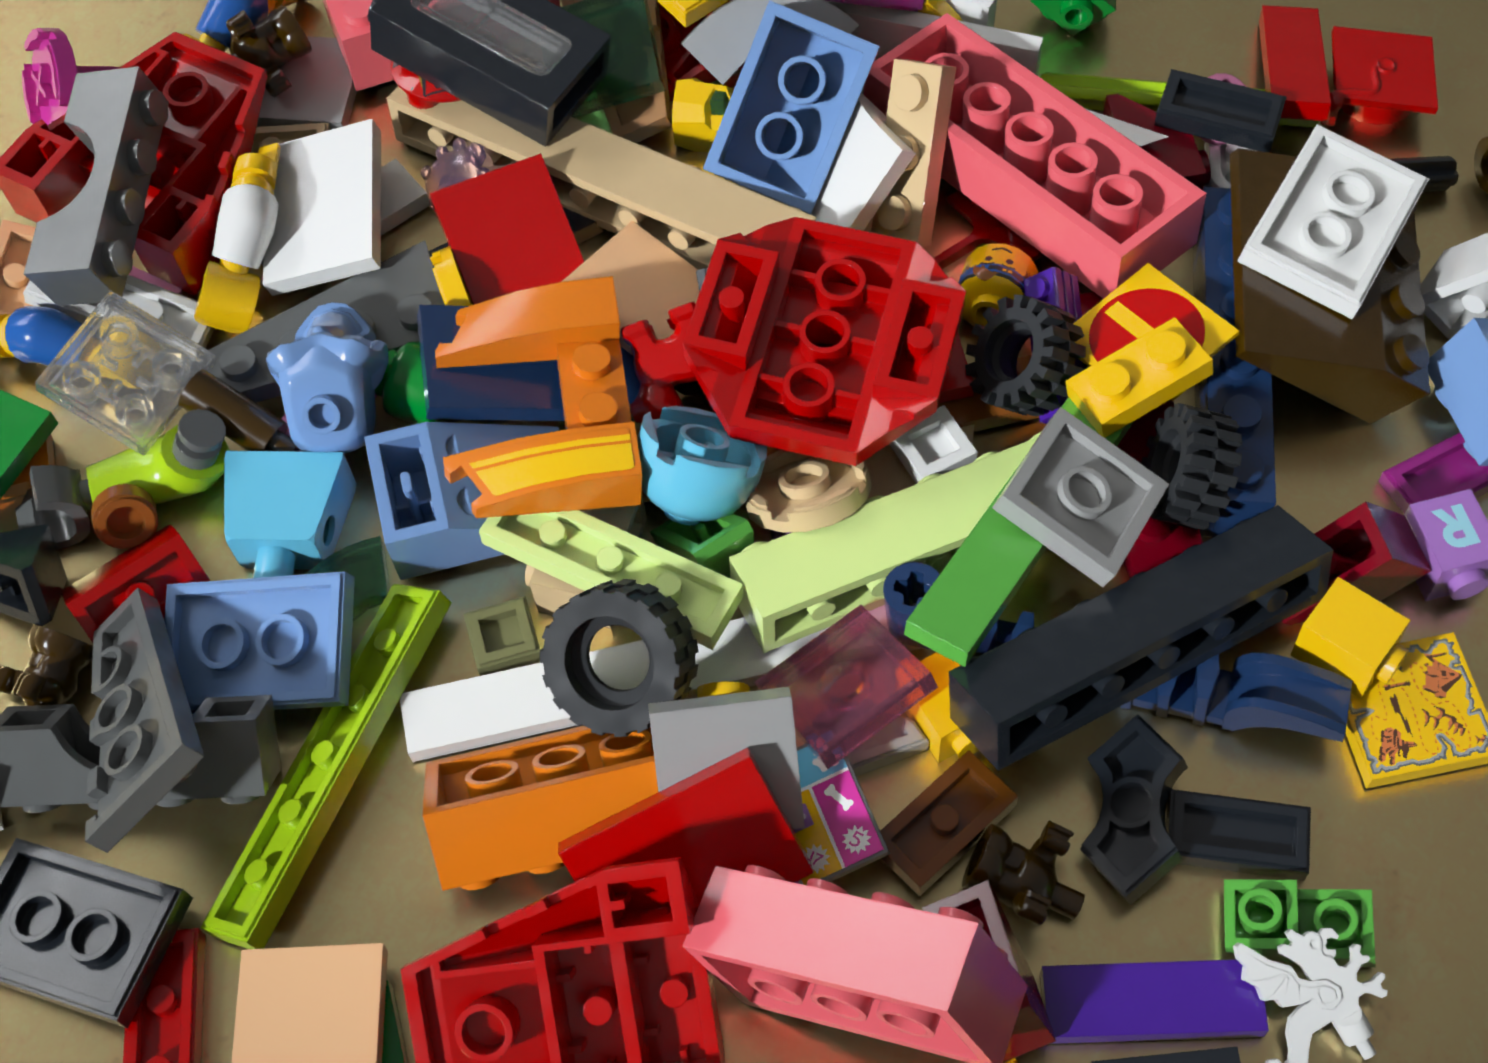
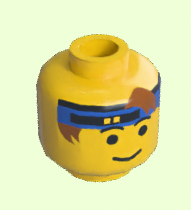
[958,243,1038,326]

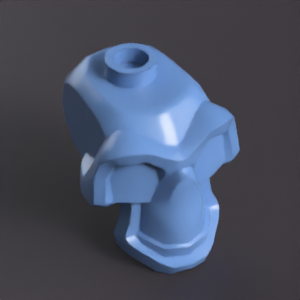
[266,302,389,454]

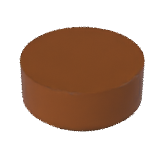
[91,484,158,549]

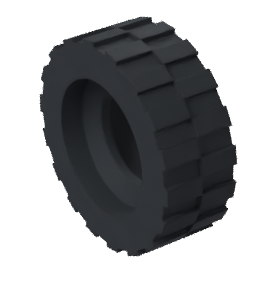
[540,579,699,737]

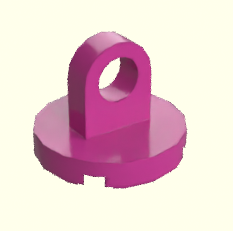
[22,28,120,125]

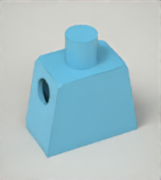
[224,451,357,578]

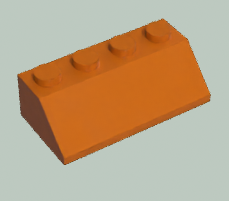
[422,726,658,891]

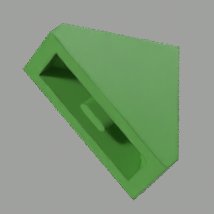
[650,514,754,578]

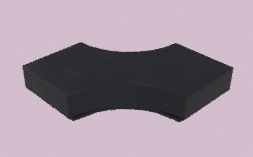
[1080,714,1188,905]

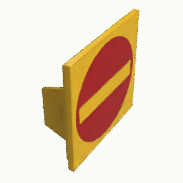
[1073,263,1239,401]

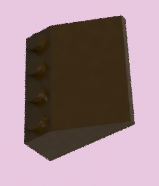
[1230,148,1430,424]

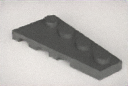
[205,240,445,403]
[85,588,204,853]

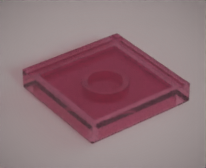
[755,605,938,769]

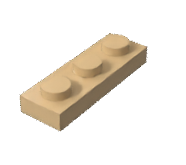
[871,59,956,247]

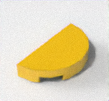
[430,246,473,306]

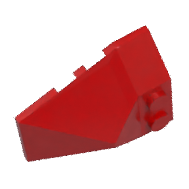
[400,857,725,1063]

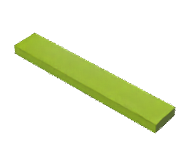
[200,584,452,949]

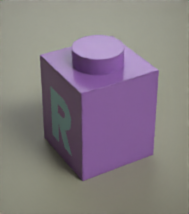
[1404,489,1488,601]

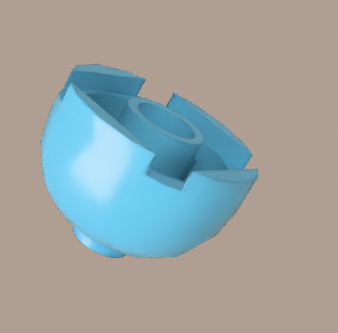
[637,406,767,525]

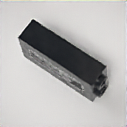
[367,0,611,147]

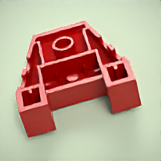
[0,32,268,296]

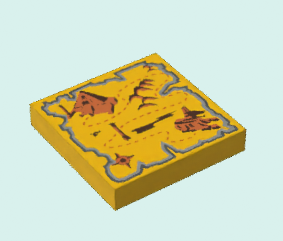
[1345,632,1488,789]

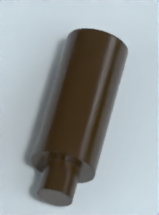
[178,369,300,452]

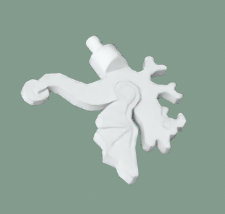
[1233,928,1388,1063]

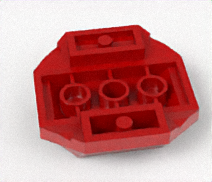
[683,217,966,466]

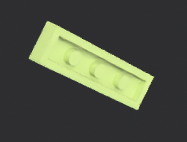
[479,510,744,650]

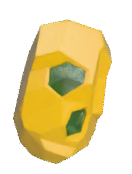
[672,78,734,153]

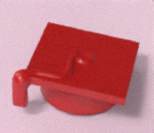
[1320,26,1438,126]

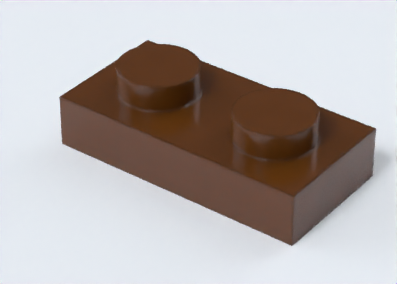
[880,750,1018,897]

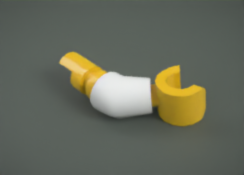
[194,143,281,334]

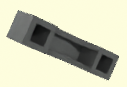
[24,66,169,306]
[0,695,281,813]

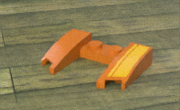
[435,276,642,518]

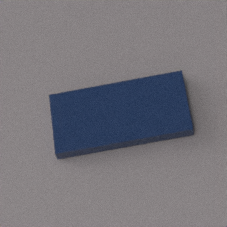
[417,305,640,421]

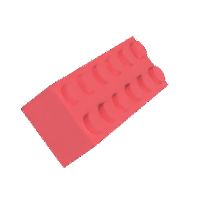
[864,13,1207,299]

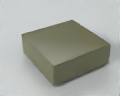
[463,596,540,676]

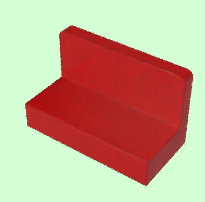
[62,524,211,643]

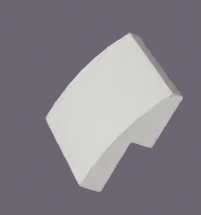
[806,93,916,231]

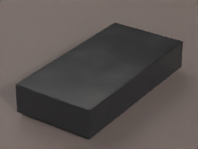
[1154,69,1287,153]
[1166,789,1311,881]

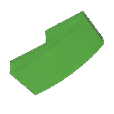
[1224,879,1376,968]

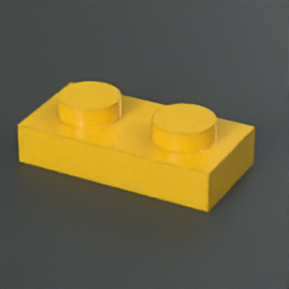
[1065,317,1213,438]

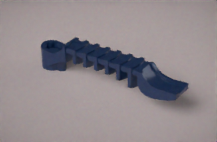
[883,562,1353,742]

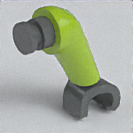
[15,409,230,549]

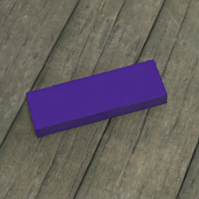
[1040,959,1269,1044]

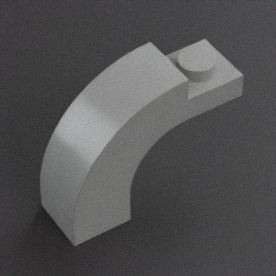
[681,0,876,95]

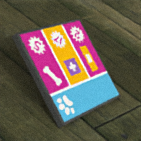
[793,730,890,885]

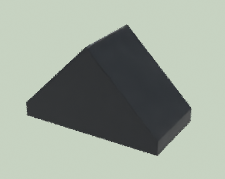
[0,524,67,626]

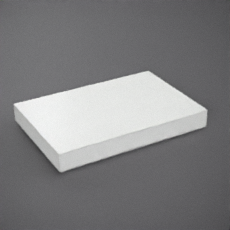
[263,119,381,296]
[1237,124,1429,319]

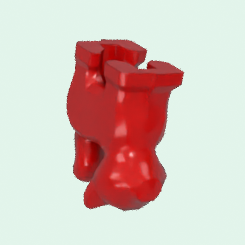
[621,301,714,424]

